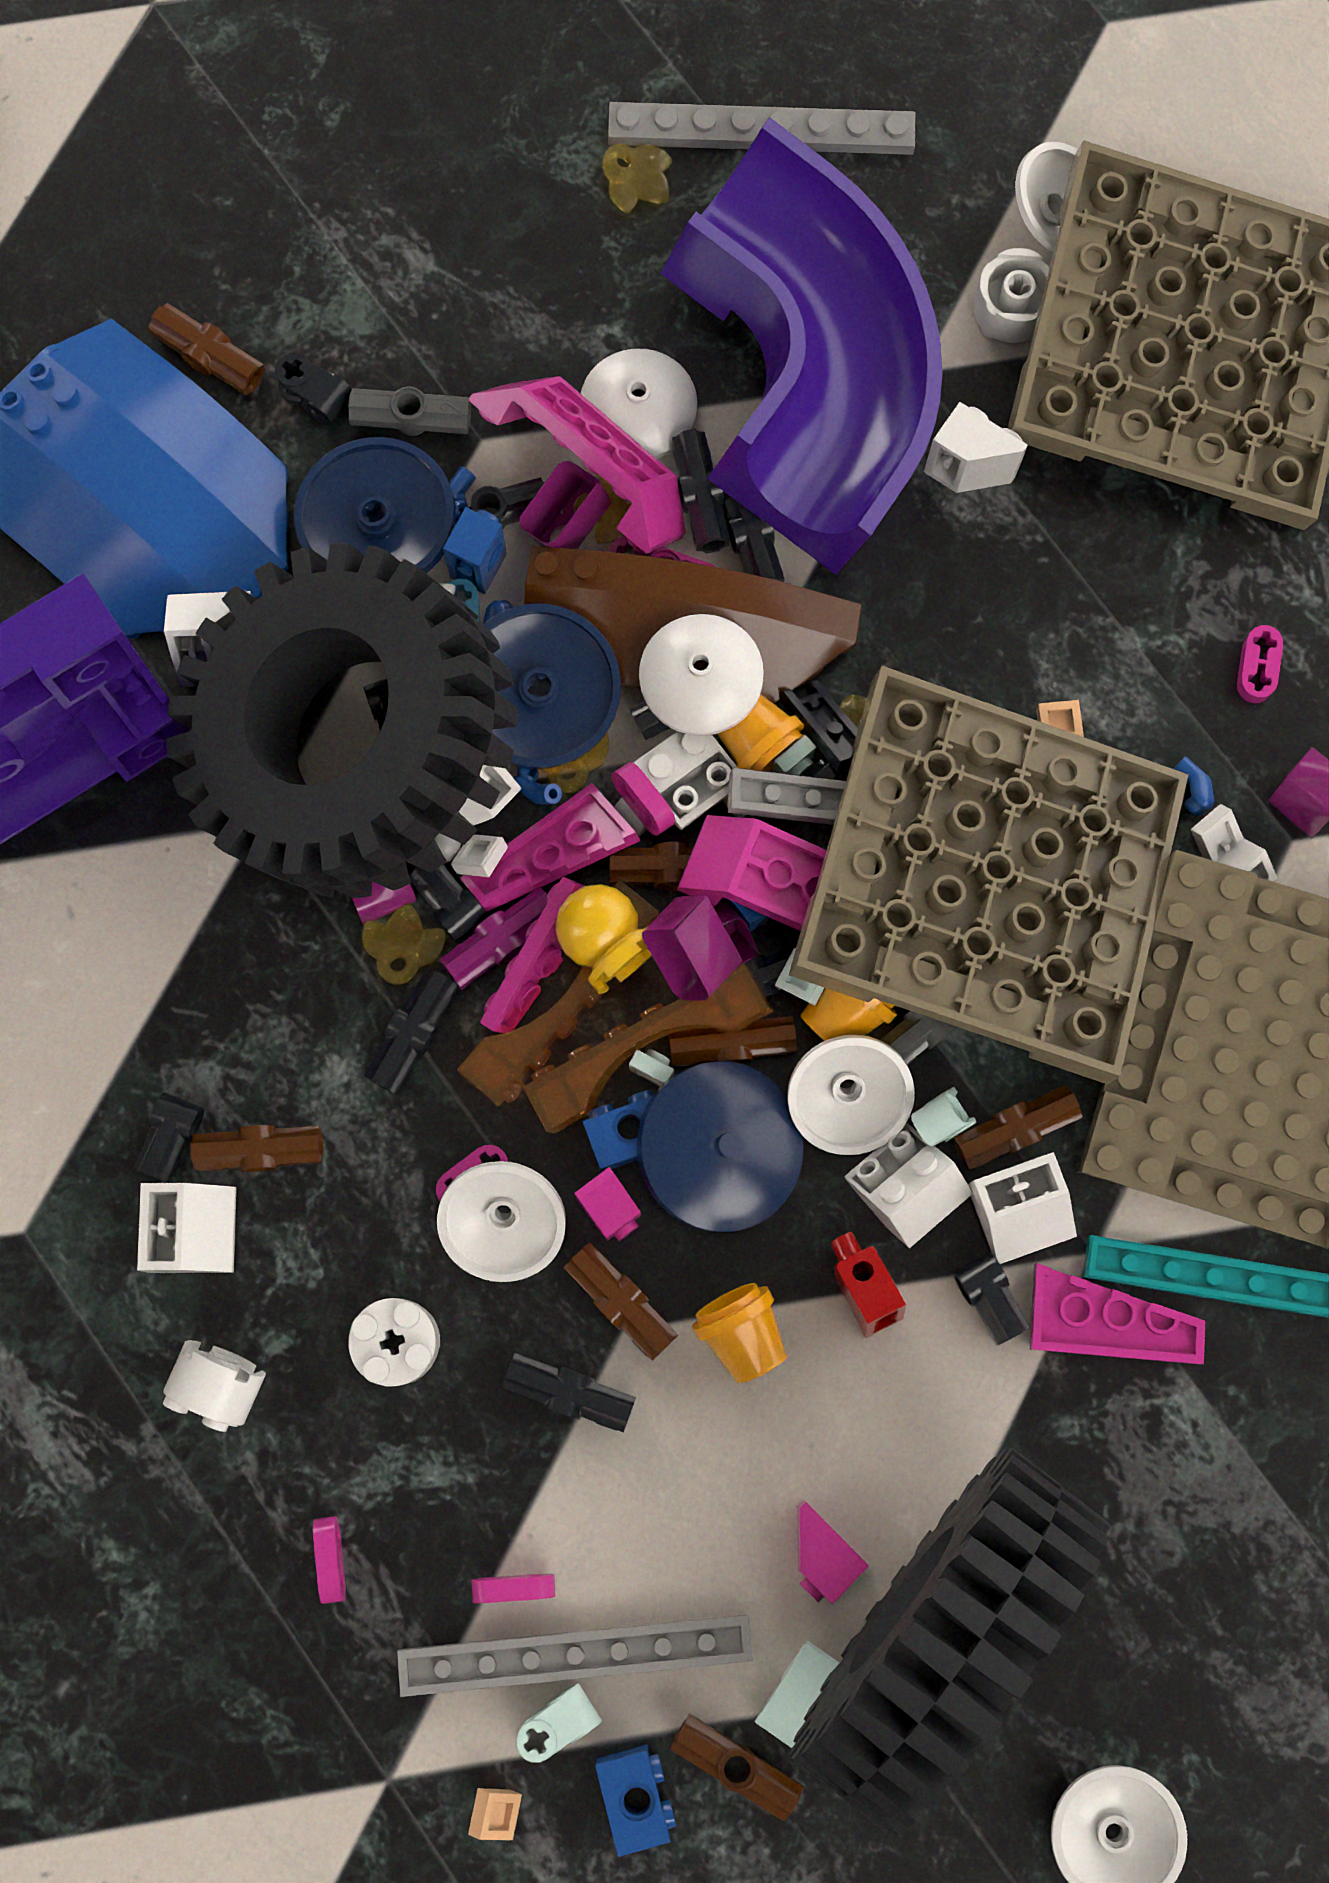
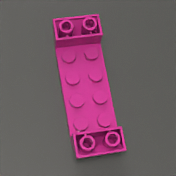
[469,376,686,554]
[677,815,827,931]

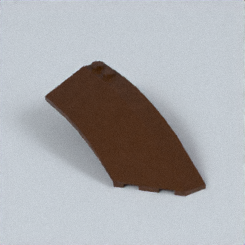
[524,546,862,706]

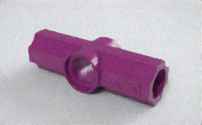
[440,887,547,990]

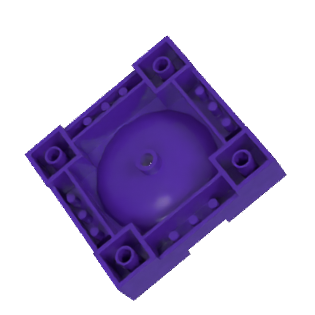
[0,573,190,844]

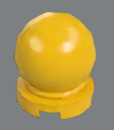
[555,884,652,994]

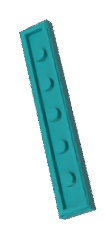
[1083,1235,1329,1318]

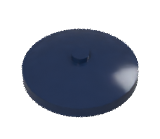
[294,437,456,574]
[483,604,621,769]
[637,1061,803,1232]

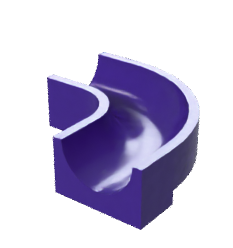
[660,117,942,575]

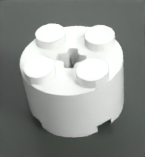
[973,248,1050,343]
[349,1298,440,1386]
[163,1340,266,1432]

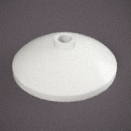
[1015,142,1078,252]
[581,349,697,459]
[639,614,764,735]
[787,1035,915,1155]
[437,1161,566,1282]
[1051,1765,1187,1883]

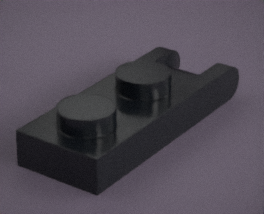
[779,679,858,772]

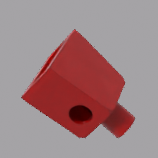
[830,1232,906,1338]

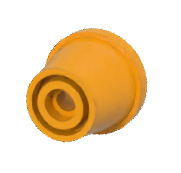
[717,694,804,772]
[800,988,897,1041]
[692,1283,788,1383]

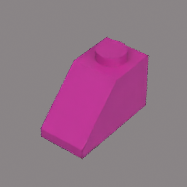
[574,1167,641,1241]
[797,1500,869,1605]

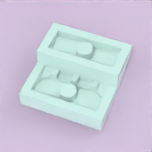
[755,1640,839,1748]

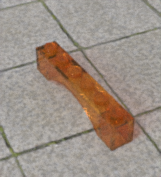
[457,880,658,1107]
[523,963,773,1133]

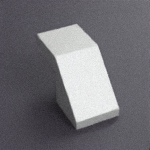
[1190,804,1277,882]

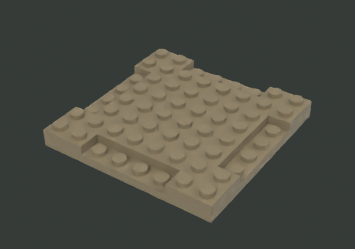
[1008,140,1329,530]
[789,666,1188,1084]
[1077,850,1329,1249]

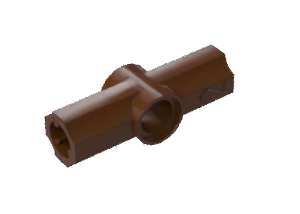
[148,303,265,395]
[610,842,694,890]
[668,1016,797,1067]
[952,1085,1083,1171]
[191,1125,324,1172]
[563,1242,678,1361]
[670,1713,804,1822]

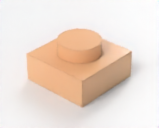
[1036,700,1084,737]
[468,1788,522,1840]

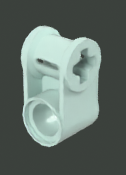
[911,1087,977,1146]
[516,1682,603,1762]

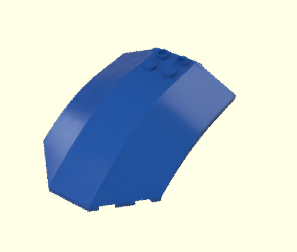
[0,319,289,639]

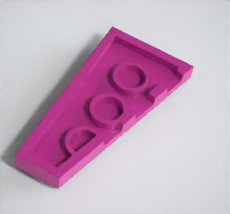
[460,783,640,912]
[480,877,584,1035]
[1029,1263,1205,1364]

